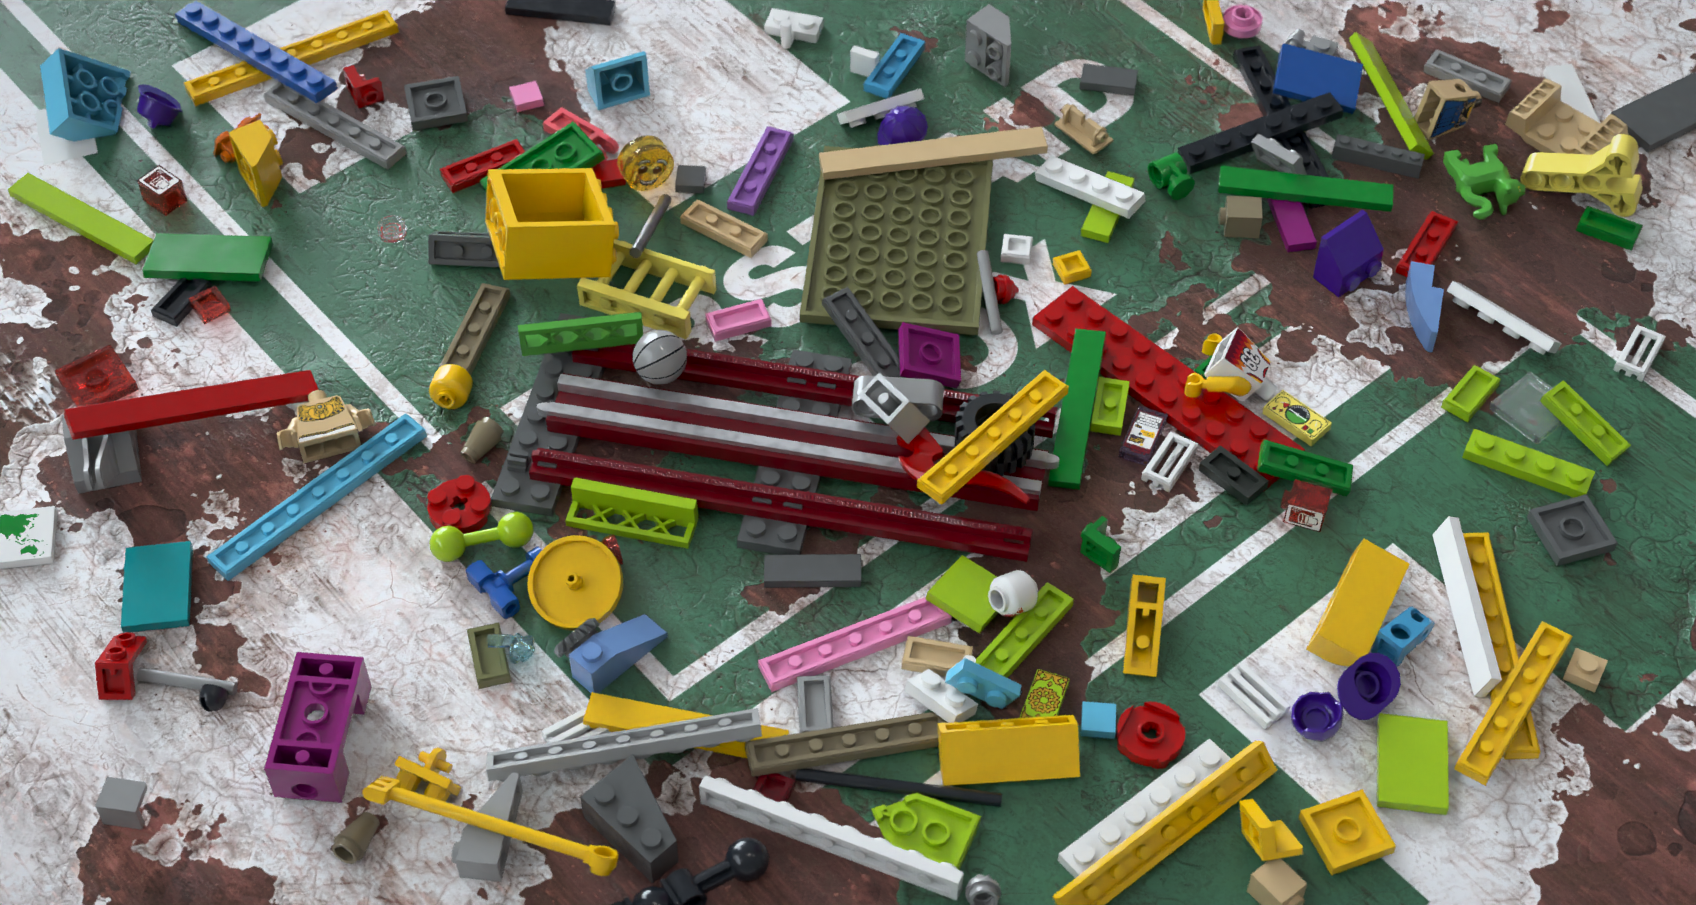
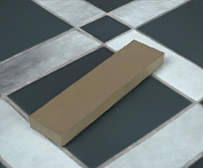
[439,283,511,375]

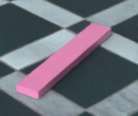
[758,597,952,692]

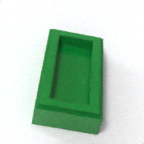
[1576,206,1643,251]

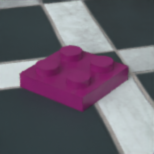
[898,322,961,388]

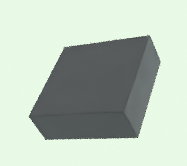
[675,165,706,193]

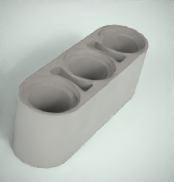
[851,375,944,421]

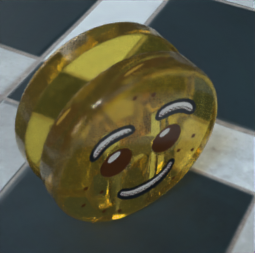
[617,135,674,191]

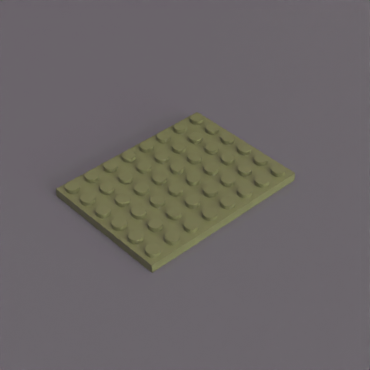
[800,146,993,335]

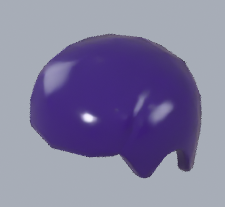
[1291,692,1344,741]

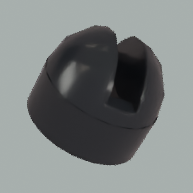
[199,684,229,712]

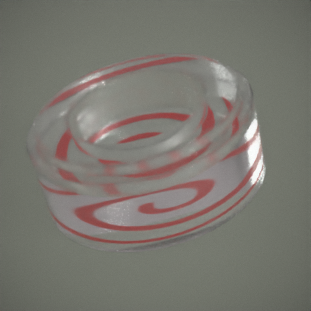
[377,215,407,243]

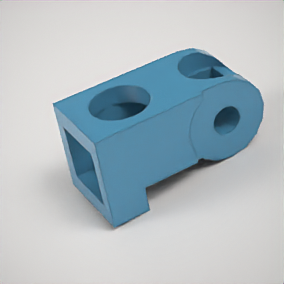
[1371,606,1435,667]

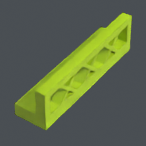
[565,477,699,549]

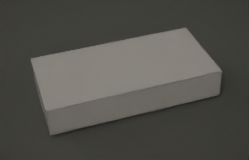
[797,675,834,733]

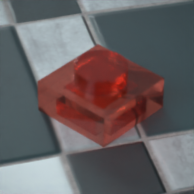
[188,286,231,324]

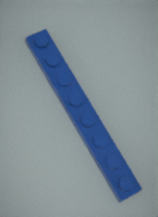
[175,1,338,103]

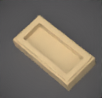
[901,636,973,677]

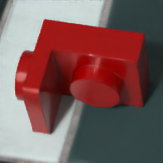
[343,65,384,109]

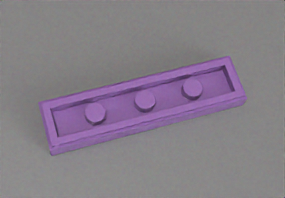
[727,126,794,216]

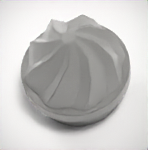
[965,874,1001,905]

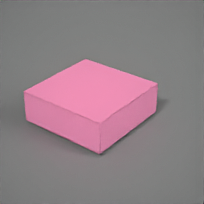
[509,81,544,112]

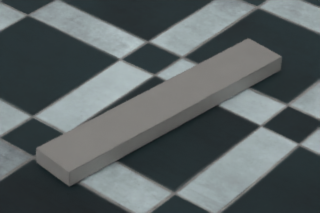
[263,82,407,170]

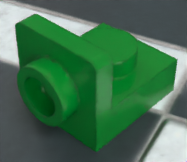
[1080,516,1121,574]

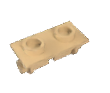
[1054,104,1114,155]

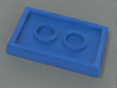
[1273,43,1363,114]

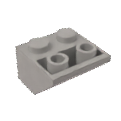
[965,4,1011,87]

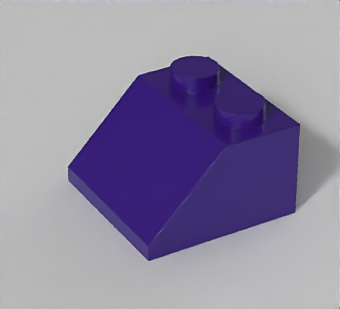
[1313,210,1384,297]

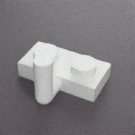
[764,8,824,49]
[904,655,978,723]

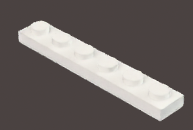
[1058,739,1231,878]

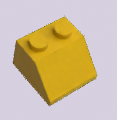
[228,120,283,208]

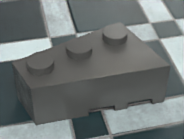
[580,754,679,883]

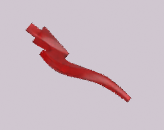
[891,427,1030,504]

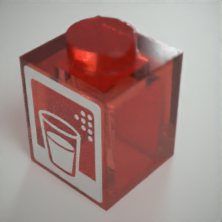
[137,165,188,216]
[1280,479,1332,532]

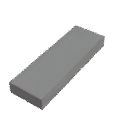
[1423,49,1512,103]

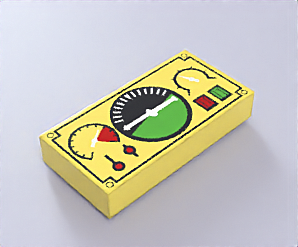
[1262,390,1332,447]

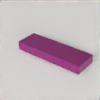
[1266,198,1317,252]

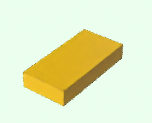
[1202,0,1224,45]

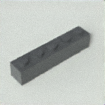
[1331,134,1425,179]

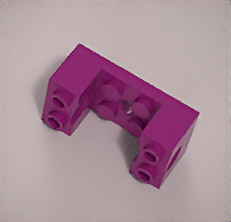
[264,652,372,803]

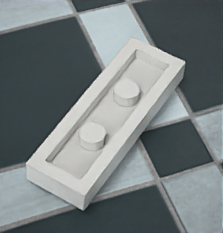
[837,88,924,128]

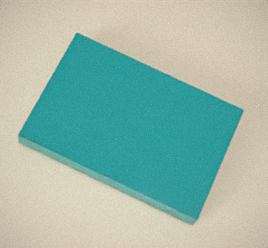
[121,541,193,633]

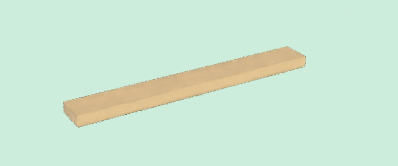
[819,127,1048,180]

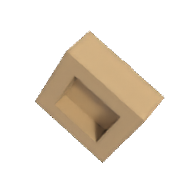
[1563,648,1608,692]

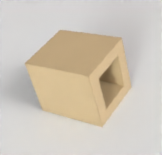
[1247,858,1307,905]

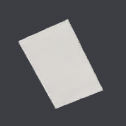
[35,109,98,165]

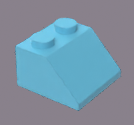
[585,51,650,110]

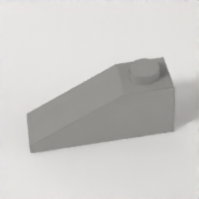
[452,772,523,882]

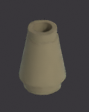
[460,417,504,464]
[332,812,380,864]

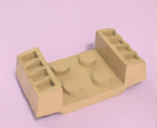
[1505,78,1628,155]

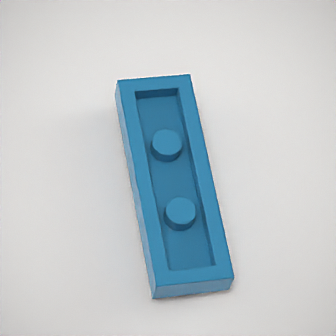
[864,33,925,99]

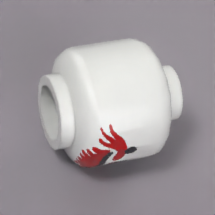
[988,570,1038,617]

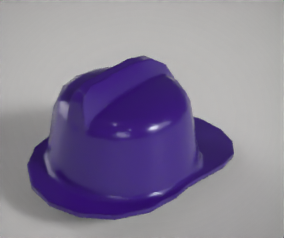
[137,84,183,129]
[1337,653,1401,720]

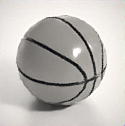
[632,330,687,384]

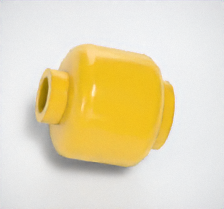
[429,364,473,409]

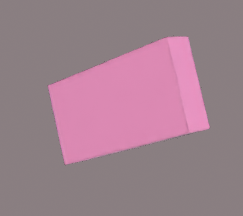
[705,299,772,342]

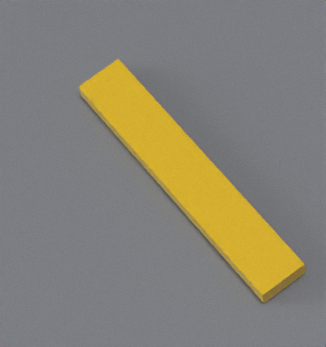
[917,370,1069,505]
[1454,621,1573,786]
[583,692,789,758]

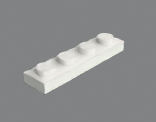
[1035,155,1145,219]
[1447,281,1562,355]

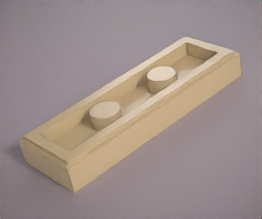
[680,199,768,258]

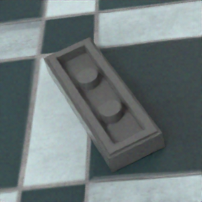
[764,554,861,588]

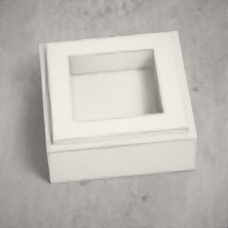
[850,45,879,77]
[1001,234,1033,265]

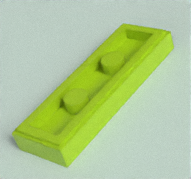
[1081,171,1135,243]
[1540,380,1631,466]

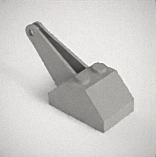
[62,414,142,494]

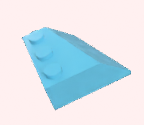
[40,48,131,142]

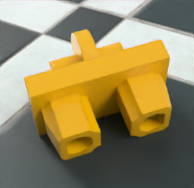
[394,747,462,802]

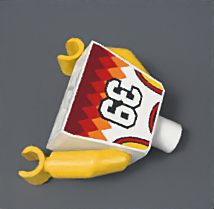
[1184,327,1277,401]

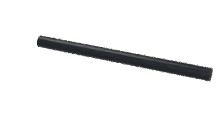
[796,768,1002,807]

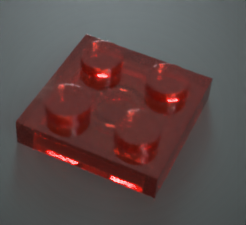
[54,344,139,407]

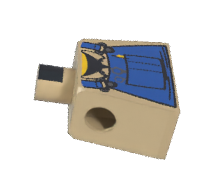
[1414,79,1482,140]

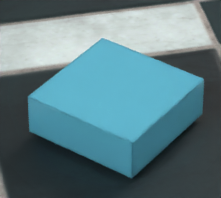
[1081,701,1116,739]

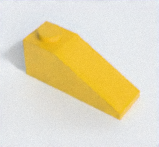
[1123,574,1166,677]

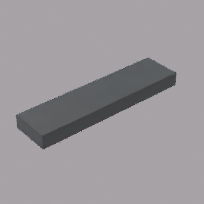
[822,287,906,378]

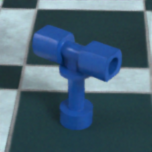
[465,546,542,619]

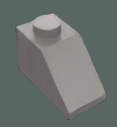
[858,373,930,444]

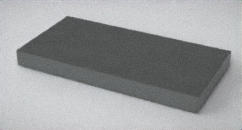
[1611,72,1696,152]

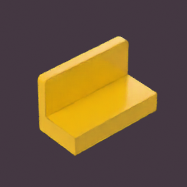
[1239,799,1303,861]

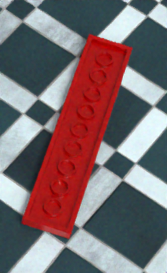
[1032,286,1305,491]

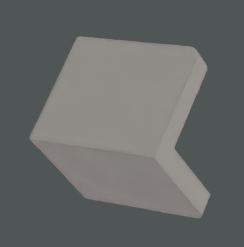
[95,777,148,829]

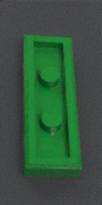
[1257,440,1353,497]

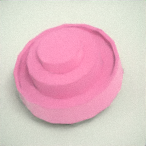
[1223,5,1262,39]

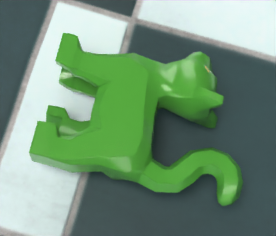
[1443,144,1525,220]

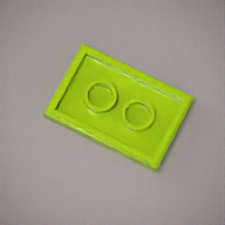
[1377,713,1449,815]

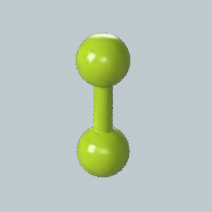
[429,512,534,562]

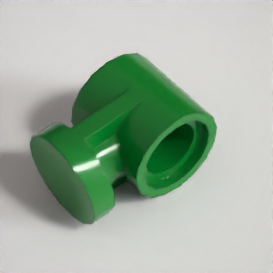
[1148,152,1195,200]

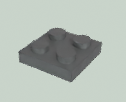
[404,76,468,130]
[1527,494,1618,566]

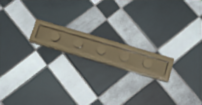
[745,712,947,777]

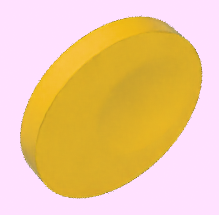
[527,535,623,631]

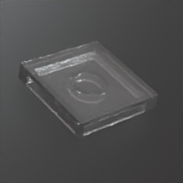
[1489,371,1563,445]

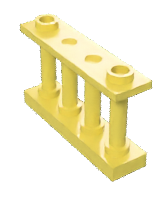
[577,240,716,339]

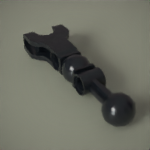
[610,837,770,905]

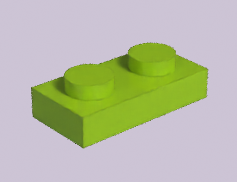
[1090,377,1130,436]

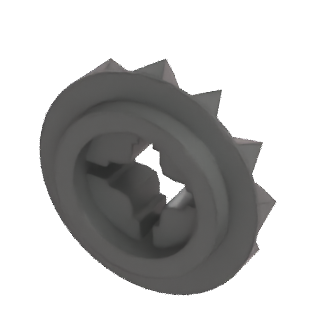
[554,618,600,658]

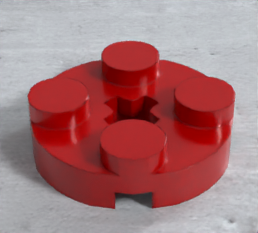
[427,475,492,534]
[1116,701,1186,769]

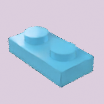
[945,658,1021,709]

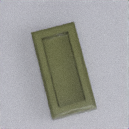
[467,622,512,689]

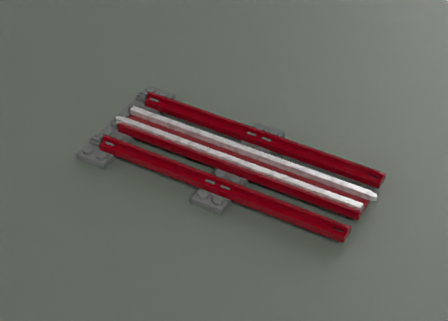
[491,313,1059,562]

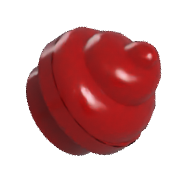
[993,274,1019,304]

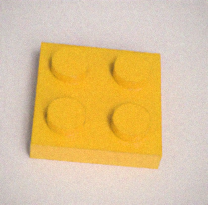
[1299,789,1396,875]

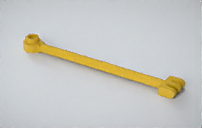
[362,776,618,876]

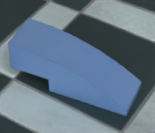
[1405,261,1444,352]

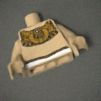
[277,390,376,463]

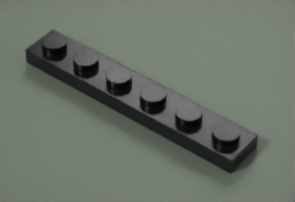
[1178,92,1343,174]

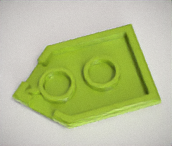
[871,793,981,870]

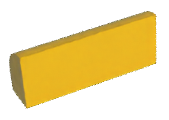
[1306,539,1410,666]
[938,715,1080,786]

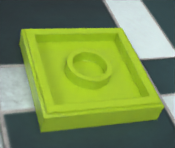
[925,555,998,634]

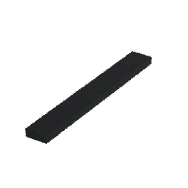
[1233,45,1329,209]

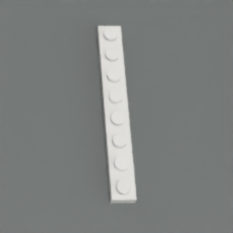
[699,775,964,901]

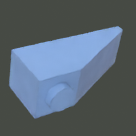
[569,614,668,693]

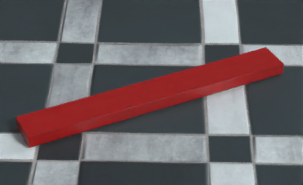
[64,370,319,440]

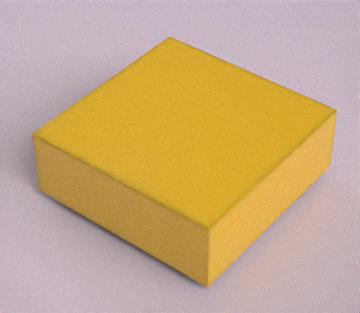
[1053,250,1092,285]

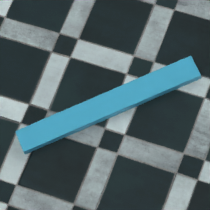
[206,413,427,581]

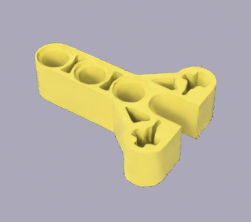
[1520,134,1642,217]

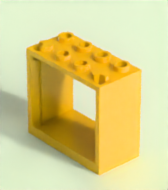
[485,168,619,280]

